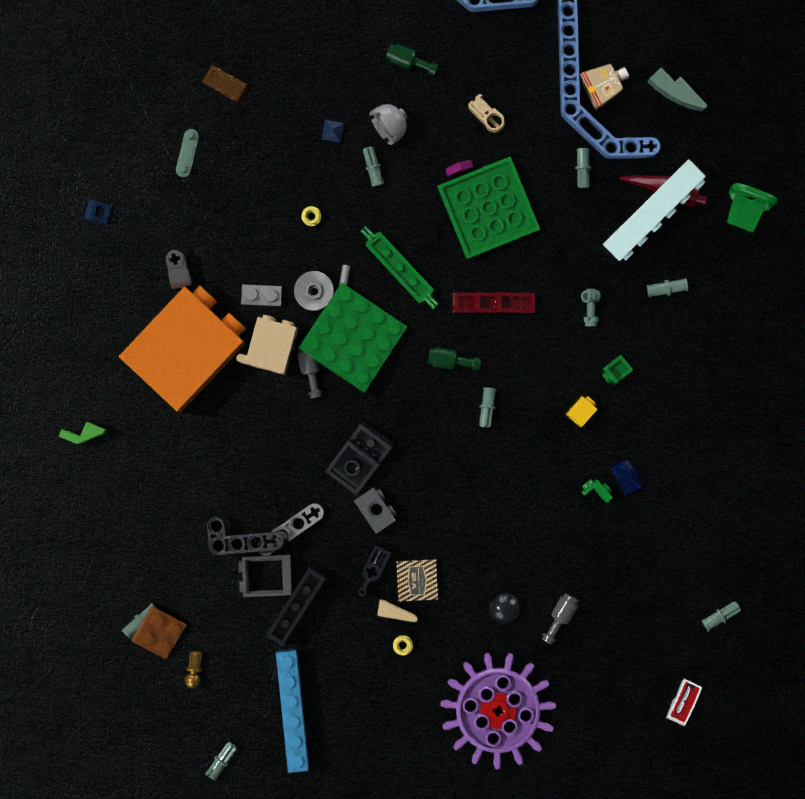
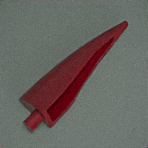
[620,175,707,207]

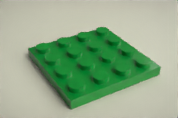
[437,156,540,259]
[298,283,407,393]

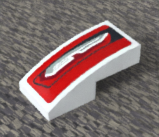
[666,679,702,726]

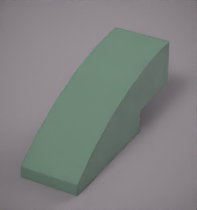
[648,68,707,112]

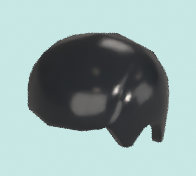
[490,593,521,624]

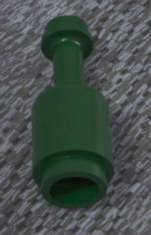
[386,43,438,75]
[428,347,481,371]

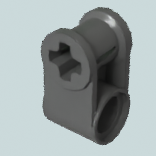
[166,250,192,290]

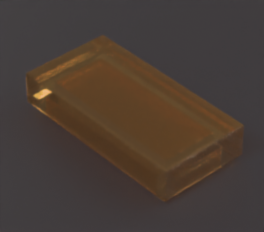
[202,65,247,102]

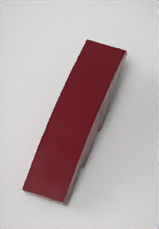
[453,292,535,313]

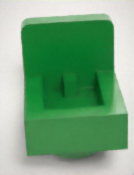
[602,355,633,385]
[581,479,613,503]

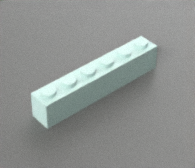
[603,159,706,261]

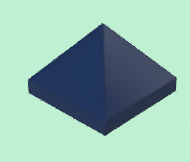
[322,120,344,143]

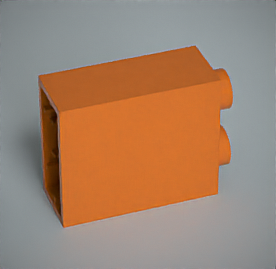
[118,286,246,412]

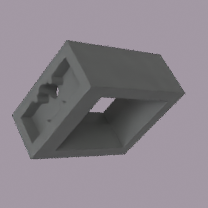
[239,554,292,597]

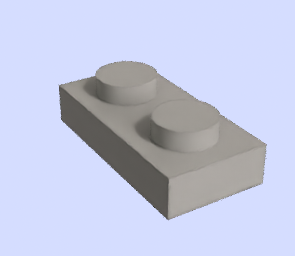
[241,285,282,307]

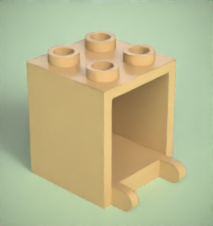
[237,315,298,375]

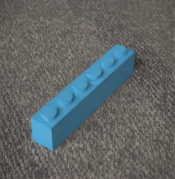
[276,649,309,773]

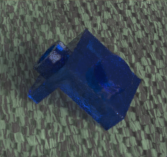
[611,460,642,496]

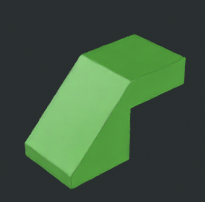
[59,422,107,444]

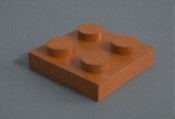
[131,606,186,659]

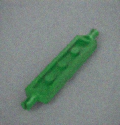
[360,226,439,309]

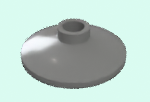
[294,271,334,311]

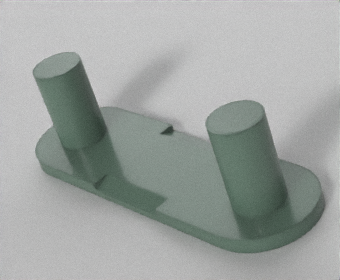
[176,129,199,177]

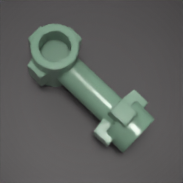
[581,289,601,326]

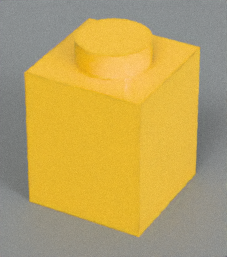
[565,396,597,427]

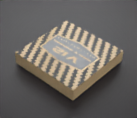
[396,559,438,601]

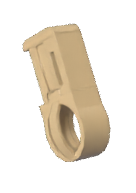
[468,94,504,133]

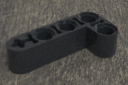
[207,516,289,555]

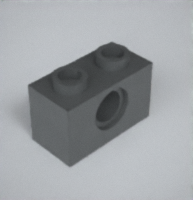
[354,487,397,534]

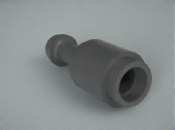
[297,349,322,398]
[542,593,579,645]

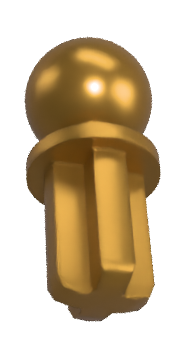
[185,651,202,688]

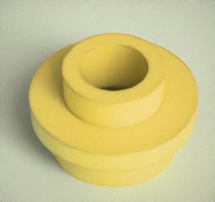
[302,206,321,226]
[393,635,413,655]

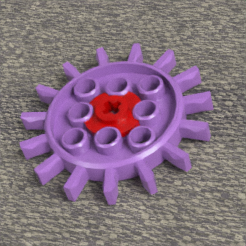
[440,652,556,769]

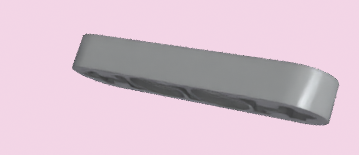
[257,503,324,555]

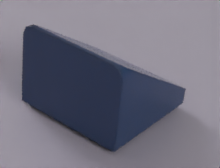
[84,200,112,225]

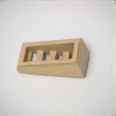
[377,599,417,622]

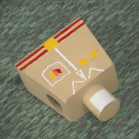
[579,64,629,110]

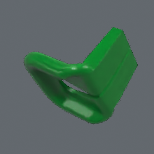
[727,183,778,233]

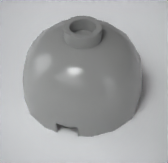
[370,104,407,145]

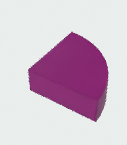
[445,160,473,176]

